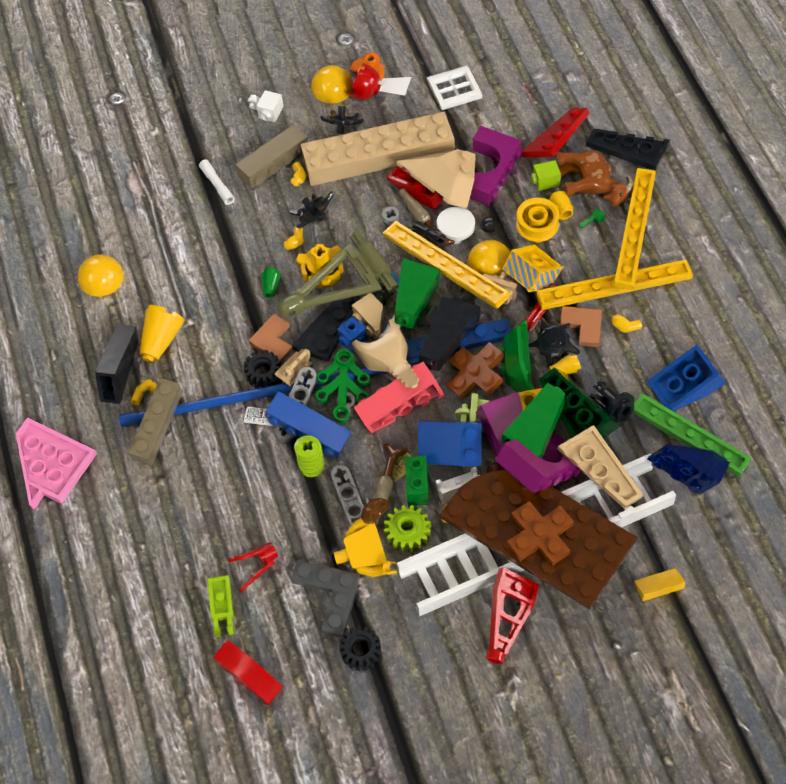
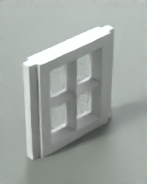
[427,65,482,110]

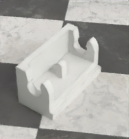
[435,467,480,504]

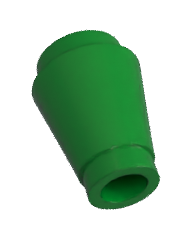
[261,267,281,298]

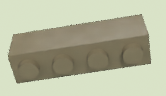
[235,125,308,189]
[128,378,183,466]

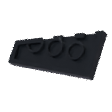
[586,129,670,171]
[291,296,361,362]

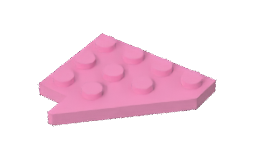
[16,418,97,510]

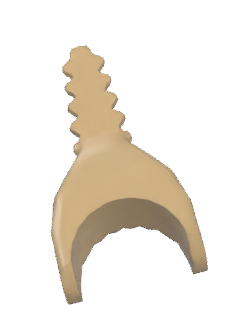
[352,319,419,388]

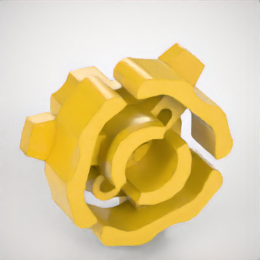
[296,244,344,288]

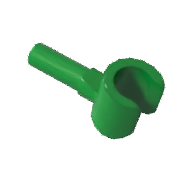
[578,209,605,228]

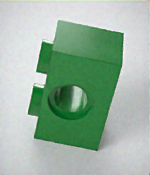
[405,455,429,506]

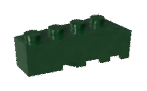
[538,367,621,439]

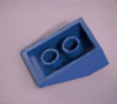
[647,344,727,411]
[418,421,482,466]

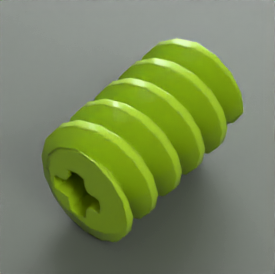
[294,435,325,477]

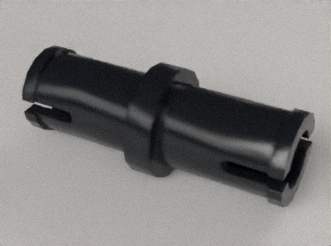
[412,222,446,246]

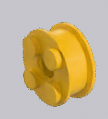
[516,198,559,243]

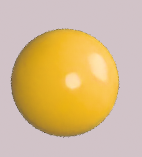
[311,65,353,104]
[467,240,510,276]
[77,254,124,297]

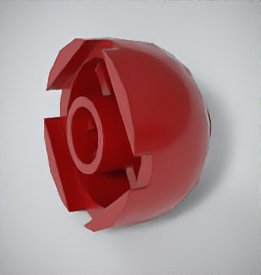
[349,63,381,101]

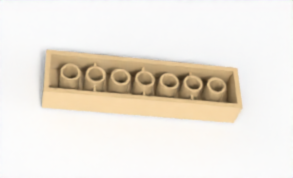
[301,111,455,186]

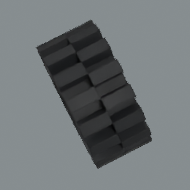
[244,350,281,388]
[340,626,381,671]

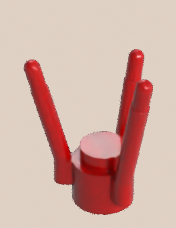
[228,542,278,592]

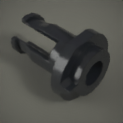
[589,381,634,422]

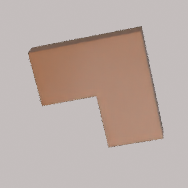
[560,306,602,347]
[249,314,293,364]

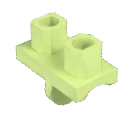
[455,393,489,432]

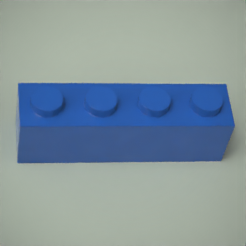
[265,391,351,458]

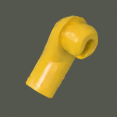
[290,162,307,187]
[283,227,303,250]
[612,314,642,333]
[130,379,157,406]

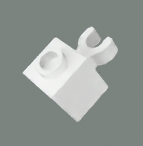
[248,90,283,122]

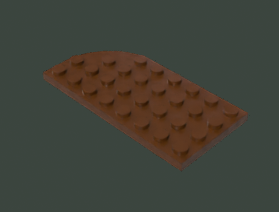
[440,470,637,610]

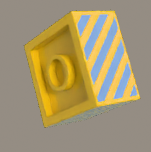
[502,244,563,292]

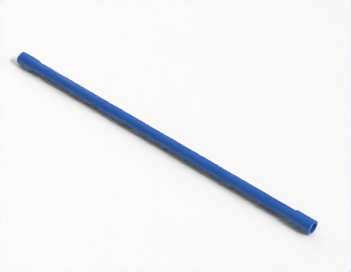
[119,357,419,427]

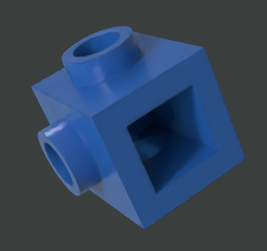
[337,317,367,353]

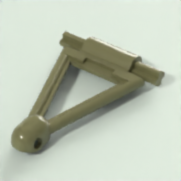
[278,231,398,318]

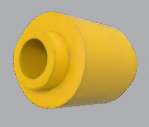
[549,191,573,220]

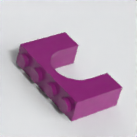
[470,126,523,206]
[495,432,582,493]

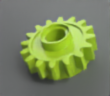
[384,505,431,552]

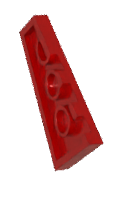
[522,107,589,158]

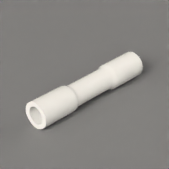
[199,159,235,205]

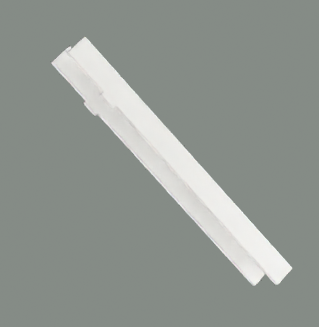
[397,453,676,617]

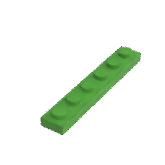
[632,393,752,477]

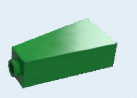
[394,258,440,329]
[502,383,565,459]

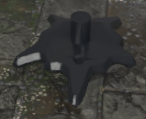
[320,105,364,134]
[290,191,334,229]
[529,318,580,368]

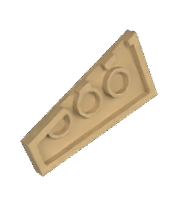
[557,425,643,509]

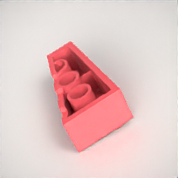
[354,362,445,434]

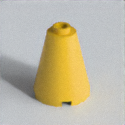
[139,305,185,363]

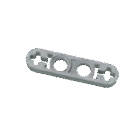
[276,367,317,443]
[331,465,364,527]

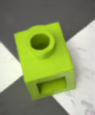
[531,160,561,191]

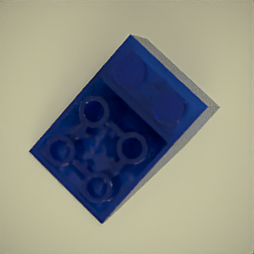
[647,444,730,495]

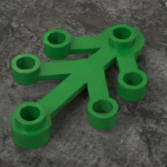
[316,349,370,424]

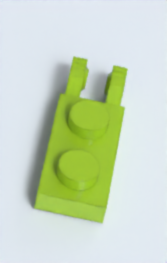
[207,575,235,638]

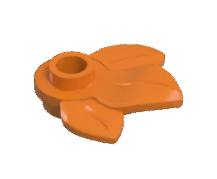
[350,52,385,81]

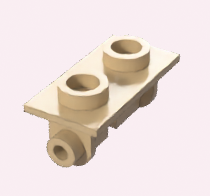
[274,349,312,387]

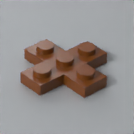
[447,342,505,399]
[507,501,574,566]

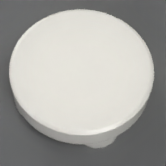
[437,207,475,244]

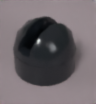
[480,216,495,233]

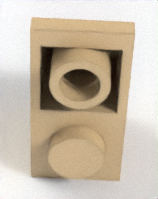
[352,293,384,341]

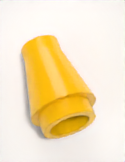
[549,354,581,374]

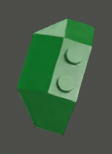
[500,320,532,392]

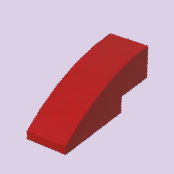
[387,165,443,210]
[213,640,283,705]

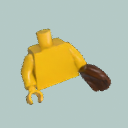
[333,498,397,577]

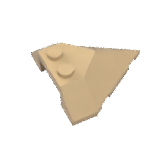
[396,149,476,209]

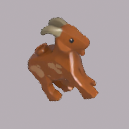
[556,150,634,206]

